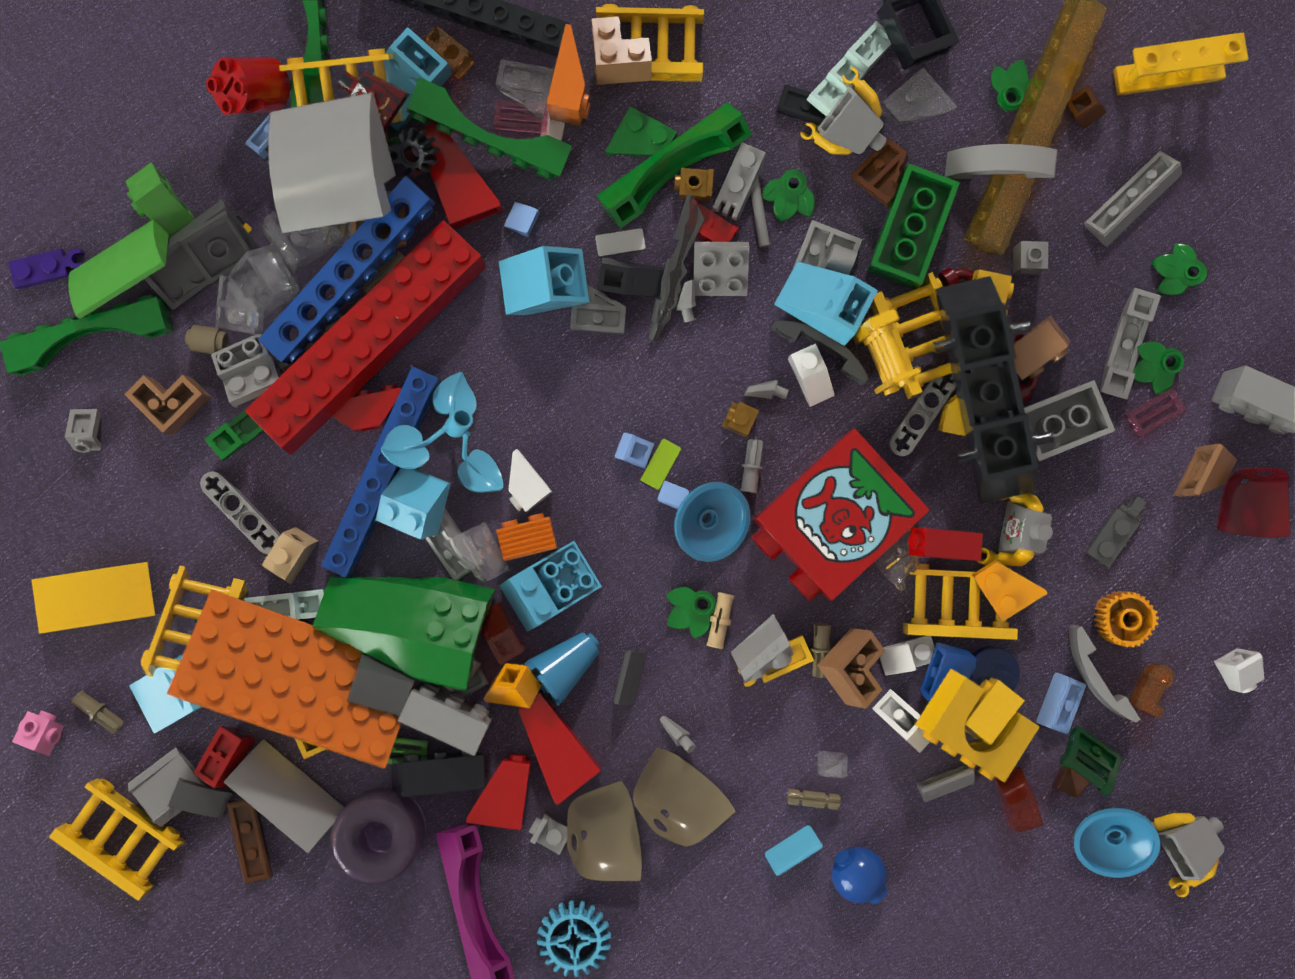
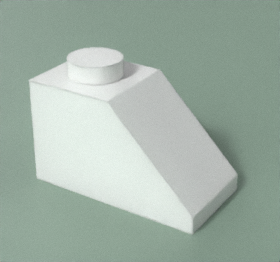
[788,343,835,407]
[508,449,553,512]
[1214,648,1264,693]
[872,689,930,753]

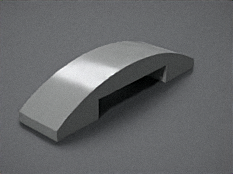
[945,144,1058,179]
[1100,288,1161,400]
[1069,625,1141,723]

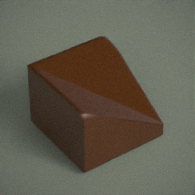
[1065,85,1107,128]
[1052,765,1090,798]

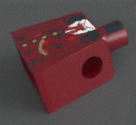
[338,72,410,133]

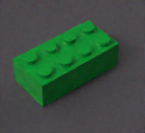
[866,164,960,289]

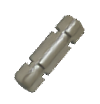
[787,789,841,810]

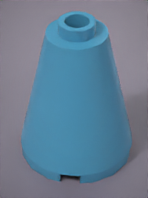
[523,632,600,706]

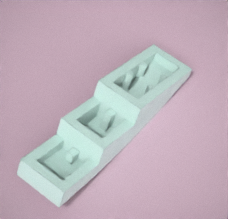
[807,21,891,116]
[242,589,325,620]

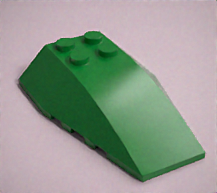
[312,577,495,691]

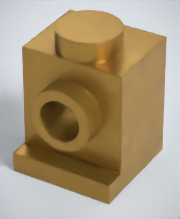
[674,168,714,202]
[721,402,759,438]

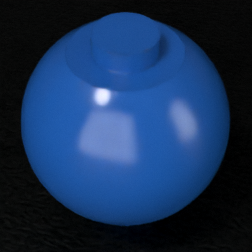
[832,847,887,904]

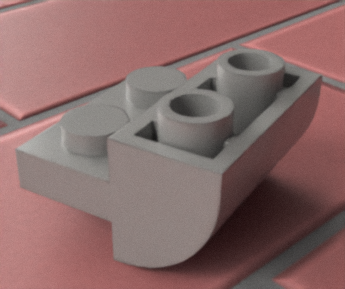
[211,332,281,407]

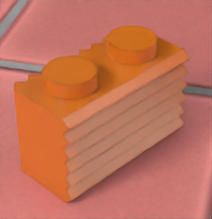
[496,513,558,561]

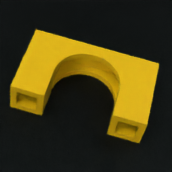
[915,669,1039,782]

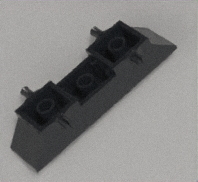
[933,276,1054,504]

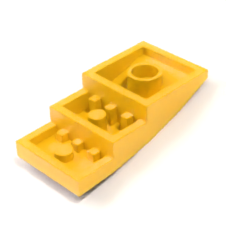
[31,562,155,634]

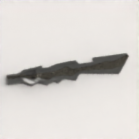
[648,194,704,342]

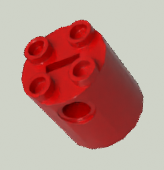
[206,57,290,115]

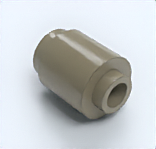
[185,324,229,354]

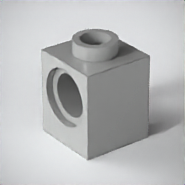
[1012,241,1048,275]

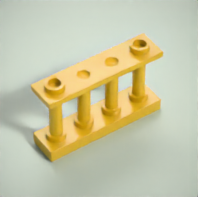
[595,4,704,82]
[1113,32,1248,96]
[279,48,403,123]
[870,272,952,399]
[853,308,921,396]
[903,563,1018,640]
[141,566,248,677]
[49,778,186,901]

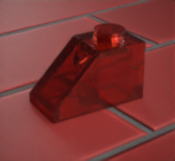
[994,767,1044,833]

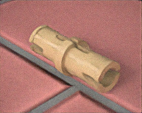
[706,592,735,649]

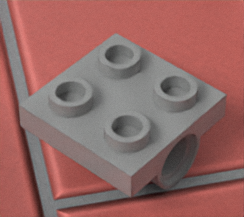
[792,220,862,275]
[693,242,749,296]

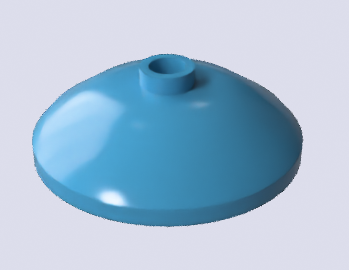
[674,482,751,562]
[1074,808,1160,878]

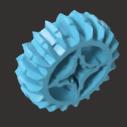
[537,900,611,977]

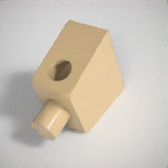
[262,527,319,585]

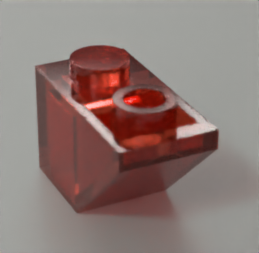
[481,602,527,665]

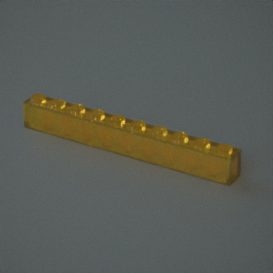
[963,0,1107,255]

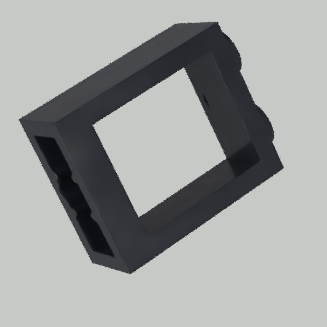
[877,0,959,70]

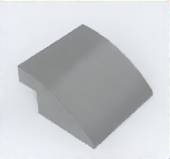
[268,92,396,233]

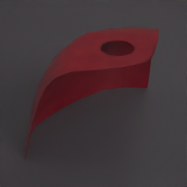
[1216,468,1291,537]

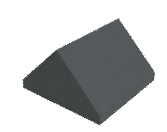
[347,653,414,717]

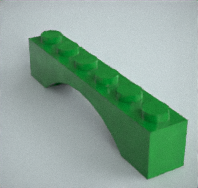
[290,0,332,108]
[406,77,572,181]
[596,102,752,229]
[0,295,174,376]

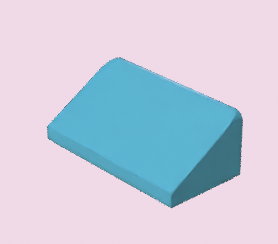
[765,825,823,876]

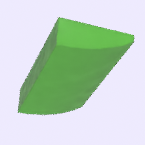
[68,219,169,319]

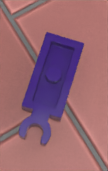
[8,248,85,289]

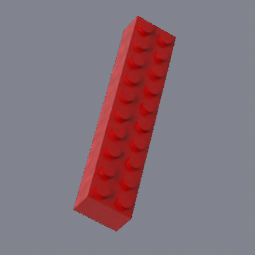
[244,220,486,456]

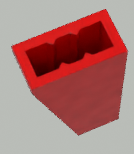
[421,124,503,230]
[518,690,601,805]

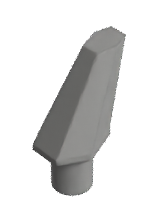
[676,279,696,322]
[744,380,789,399]
[659,716,696,753]

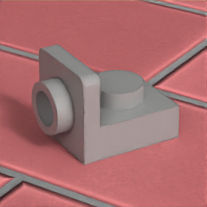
[65,409,101,453]
[529,813,567,854]

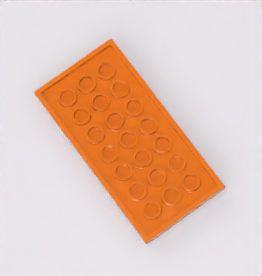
[167,589,416,769]

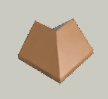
[1174,443,1237,497]

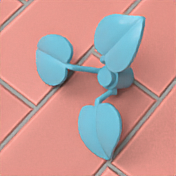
[381,372,503,493]

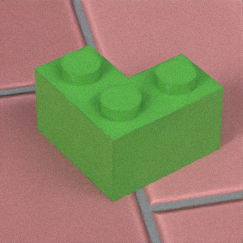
[125,162,195,237]

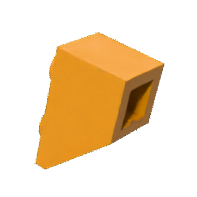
[484,663,541,708]

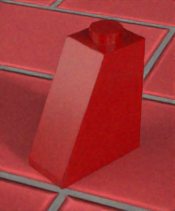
[908,528,983,561]
[466,753,532,830]

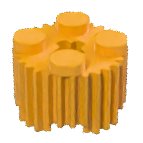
[1093,591,1159,647]

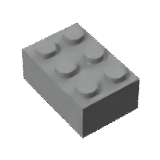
[1211,365,1295,435]
[1024,380,1115,462]
[398,682,494,756]

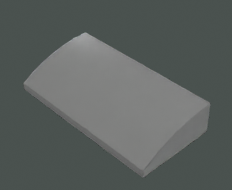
[224,739,346,853]

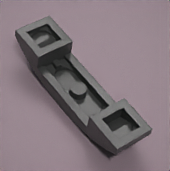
[771,321,868,385]

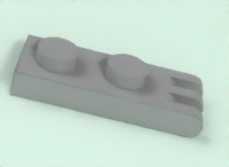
[713,143,768,221]

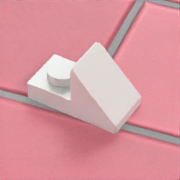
[879,635,935,676]

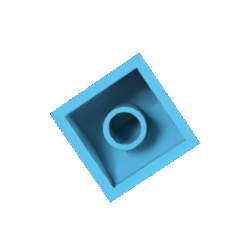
[376,468,451,540]

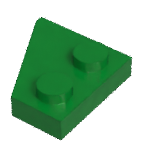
[605,106,677,157]

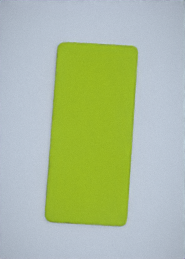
[641,439,681,490]

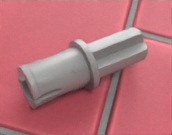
[740,439,764,493]

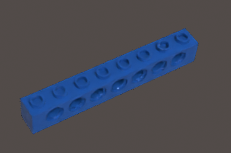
[258,176,436,364]
[321,366,441,577]

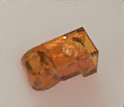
[422,26,475,79]
[1129,663,1174,718]

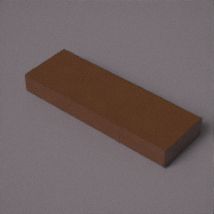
[227,799,273,884]

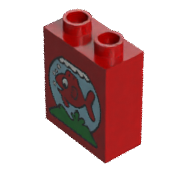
[751,428,930,601]

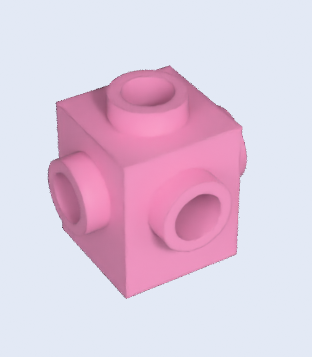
[12,710,64,756]

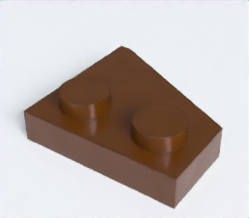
[850,138,909,209]

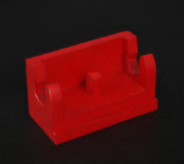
[685,199,739,242]
[193,726,255,788]

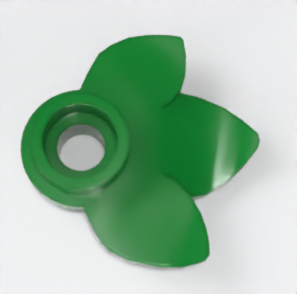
[991,60,1044,112]
[762,169,815,222]
[1152,243,1207,295]
[1133,341,1184,394]
[666,587,716,638]

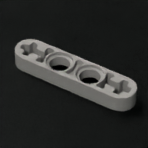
[888,373,955,457]
[200,471,281,554]

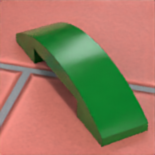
[204,409,265,461]

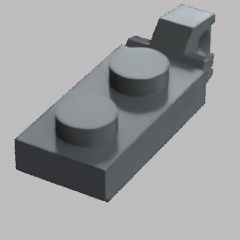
[1084,496,1147,568]

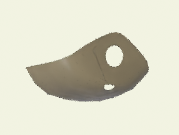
[633,748,736,847]
[567,781,642,881]

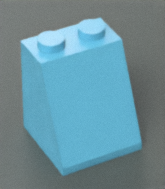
[499,246,589,315]

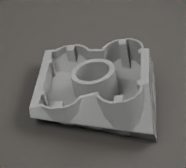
[731,614,793,683]
[128,747,206,827]

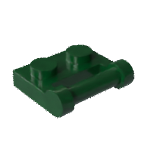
[1059,726,1122,796]

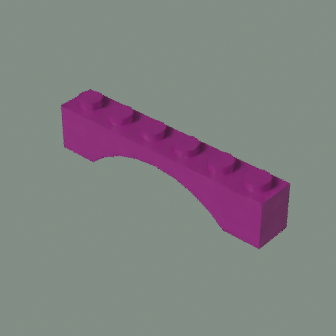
[436,824,515,979]

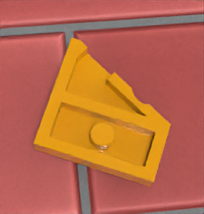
[972,560,1048,622]

